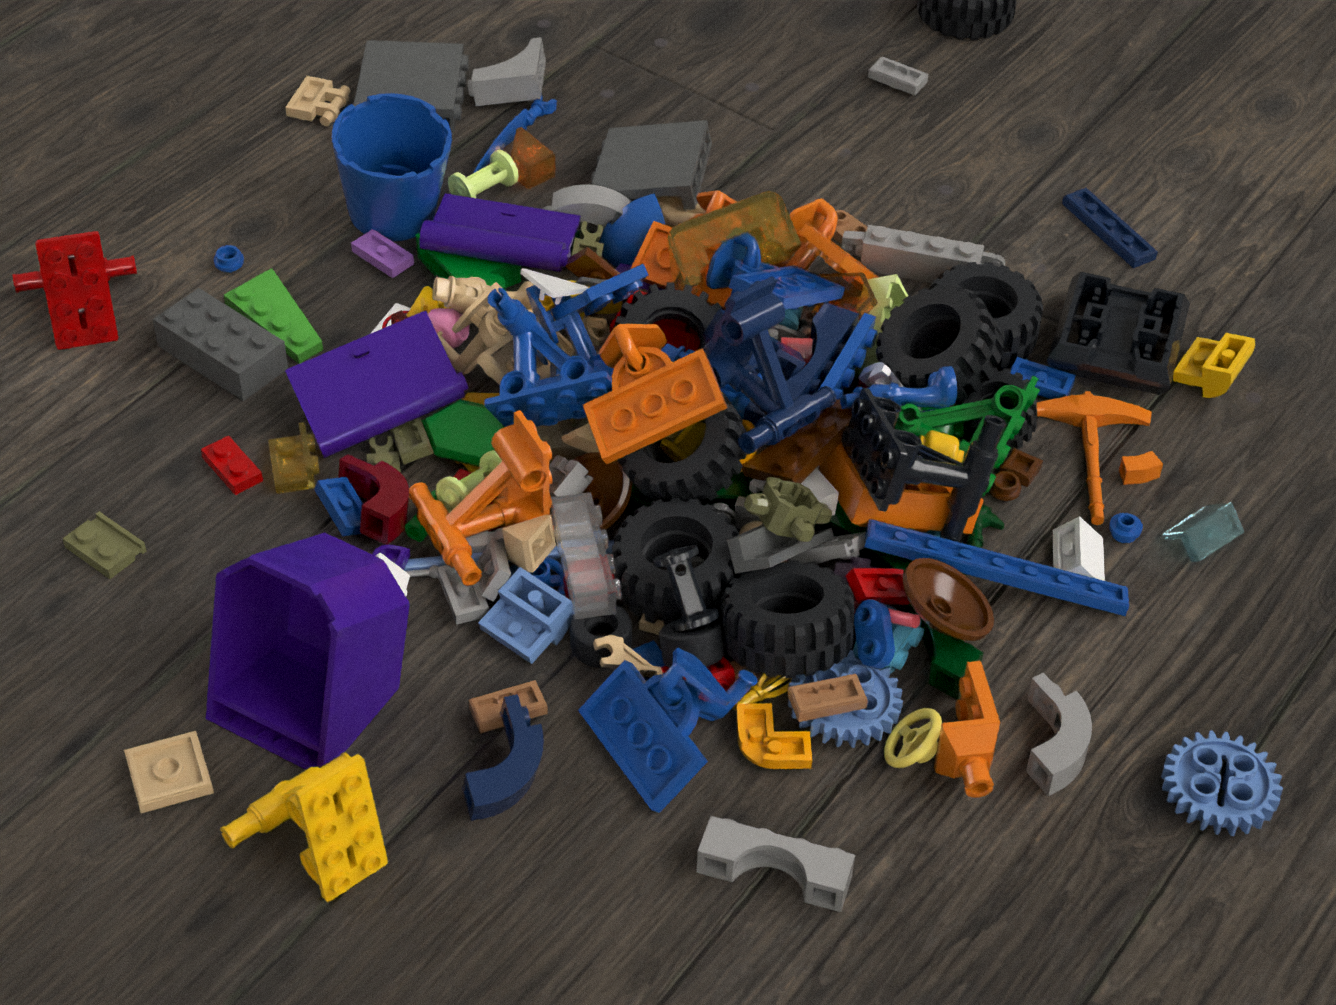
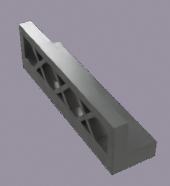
[727,524,834,573]

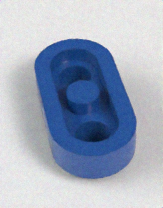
[854,599,895,669]

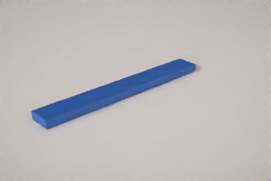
[864,519,1129,616]

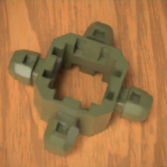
[744,477,832,542]

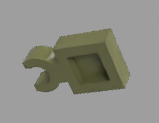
[571,221,604,257]
[366,436,401,473]

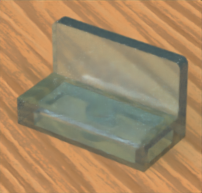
[1163,503,1244,562]

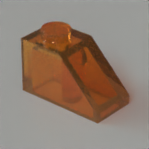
[511,127,556,190]

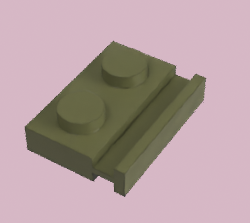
[63,511,147,579]

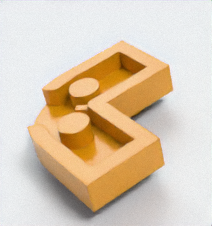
[736,703,812,769]

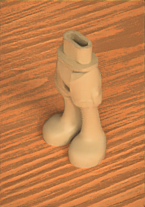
[432,276,534,316]

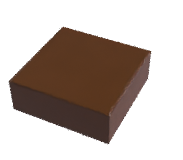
[1000,448,1043,487]

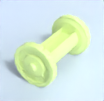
[448,150,519,198]
[436,450,502,513]

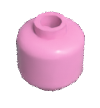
[428,308,470,348]

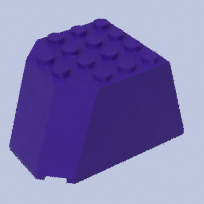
[206,533,410,770]

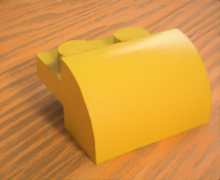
[1173,333,1255,398]

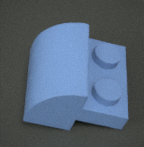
[478,567,573,664]

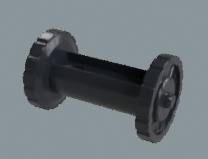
[653,545,720,631]

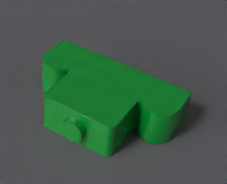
[416,233,521,291]

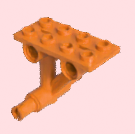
[409,410,553,586]

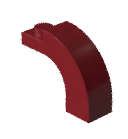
[338,454,409,545]

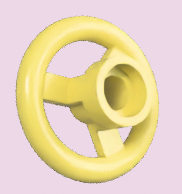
[884,708,942,768]

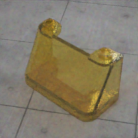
[667,191,801,295]

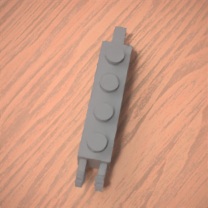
[841,225,1005,283]

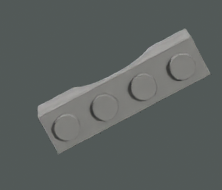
[696,816,855,912]

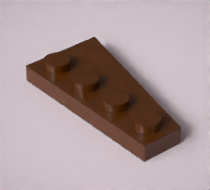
[742,398,852,484]

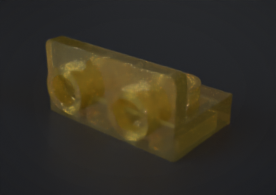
[268,422,320,494]

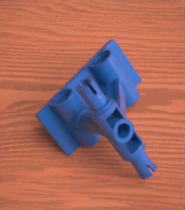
[484,288,612,427]

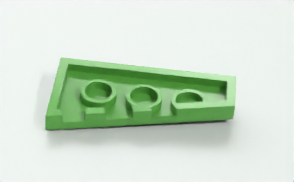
[224,268,323,364]

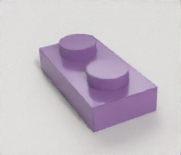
[351,229,414,278]

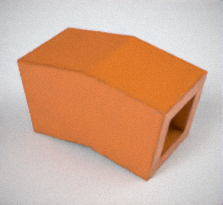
[1119,451,1163,485]

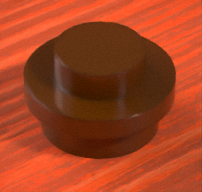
[989,471,1022,501]

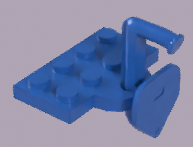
[706,228,845,310]
[526,264,649,362]
[578,648,758,813]

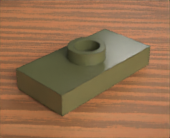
[391,417,434,464]

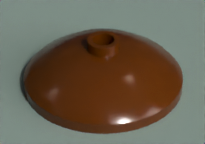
[550,452,632,540]
[903,558,994,641]

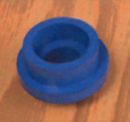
[214,245,244,272]
[1109,513,1143,543]

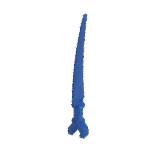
[473,95,557,173]

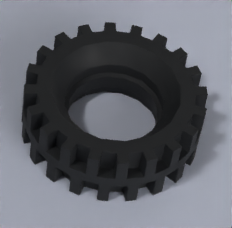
[614,282,722,371]

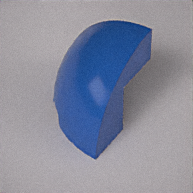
[599,193,666,267]

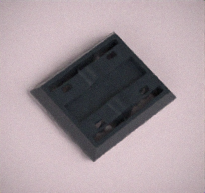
[1047,272,1190,395]

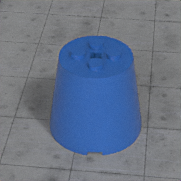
[332,93,452,242]

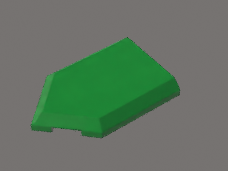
[421,399,504,467]

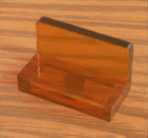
[811,272,878,321]

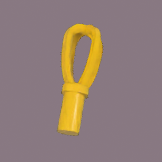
[733,673,792,711]

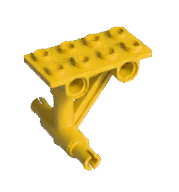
[220,752,388,902]

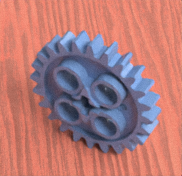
[788,650,903,748]
[1161,730,1283,836]

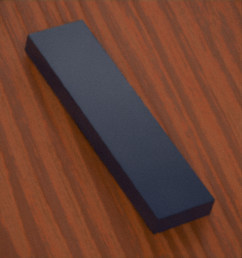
[1062,188,1158,269]

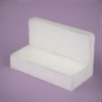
[1053,516,1105,581]

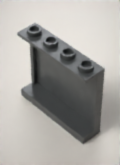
[353,40,469,132]
[591,120,712,210]

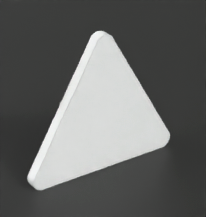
[520,268,588,305]

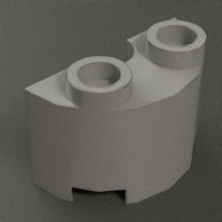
[549,455,593,513]

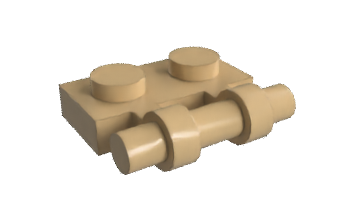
[286,76,351,126]

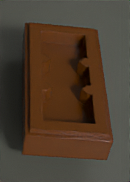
[565,247,620,280]

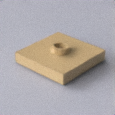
[124,731,214,813]

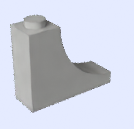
[468,37,546,106]

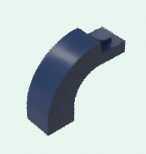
[462,694,544,821]

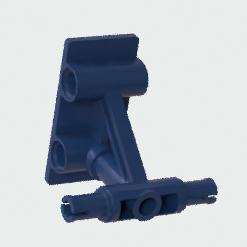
[703,276,837,454]

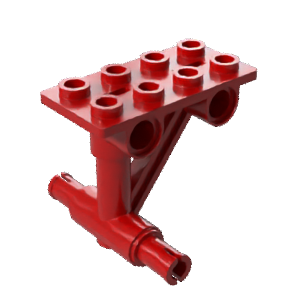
[12,231,137,350]

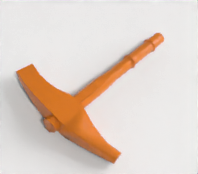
[1037,391,1152,525]

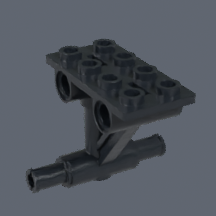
[841,388,1006,541]

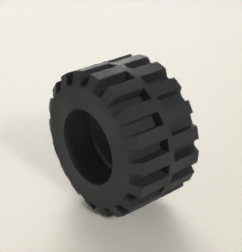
[957,368,1038,453]

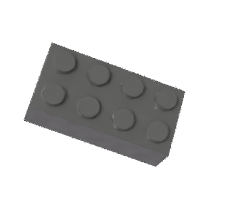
[153,288,288,401]

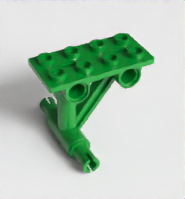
[895,376,1040,497]

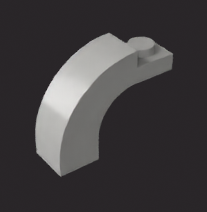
[543,185,632,229]
[1026,673,1092,796]

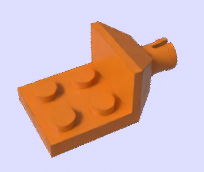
[934,661,1000,798]

